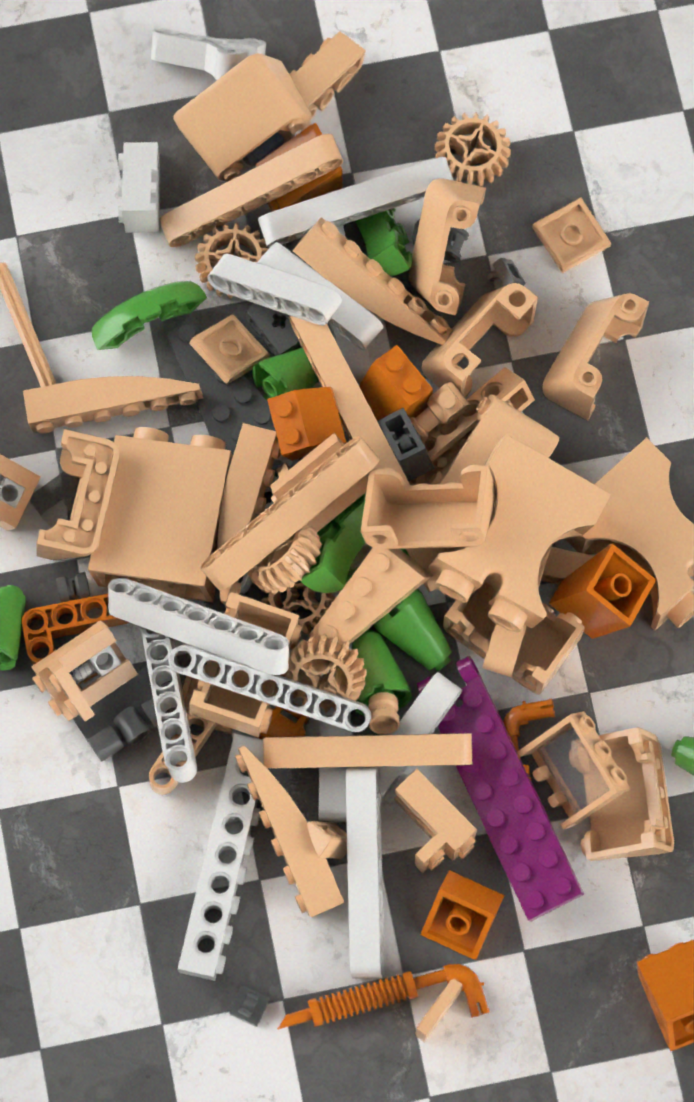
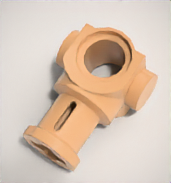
[410,382,470,439]

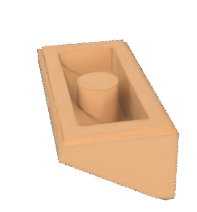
[306,821,347,859]

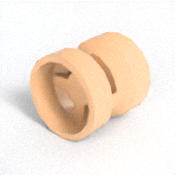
[368,692,399,735]

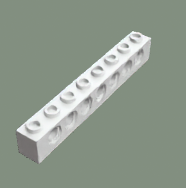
[178,733,271,981]

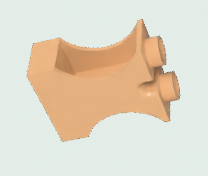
[428,434,611,632]
[565,437,694,631]

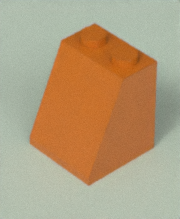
[256,122,343,212]
[359,345,433,421]
[549,543,656,639]
[637,940,694,1052]

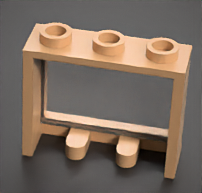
[518,711,631,829]

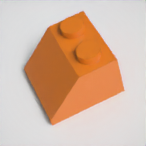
[267,386,347,461]
[420,870,505,960]

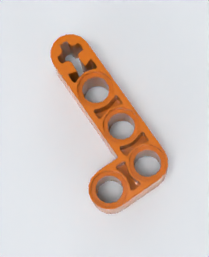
[22,594,130,665]

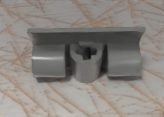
[73,667,176,762]

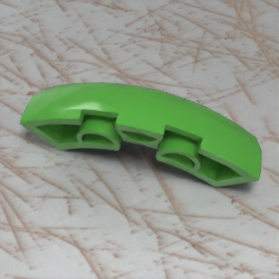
[356,208,412,276]
[92,281,207,350]
[301,493,366,593]

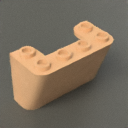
[422,283,538,398]
[361,464,497,549]

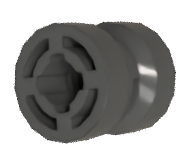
[56,572,91,603]

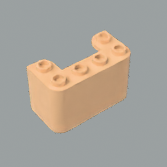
[443,581,585,695]
[189,592,303,738]

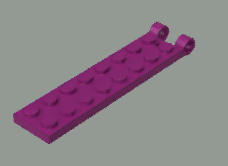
[417,656,585,922]

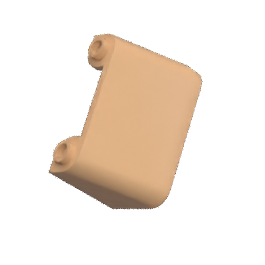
[173,53,313,182]
[409,178,486,315]
[542,293,649,421]
[427,394,559,485]
[36,429,119,560]
[569,727,674,861]

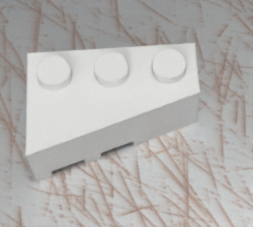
[118,142,160,233]

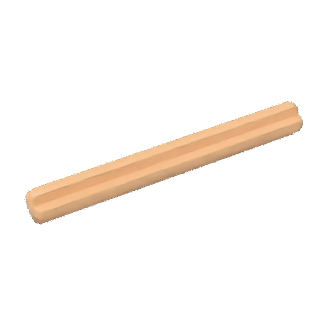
[0,262,56,387]

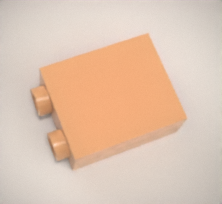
[88,427,233,602]

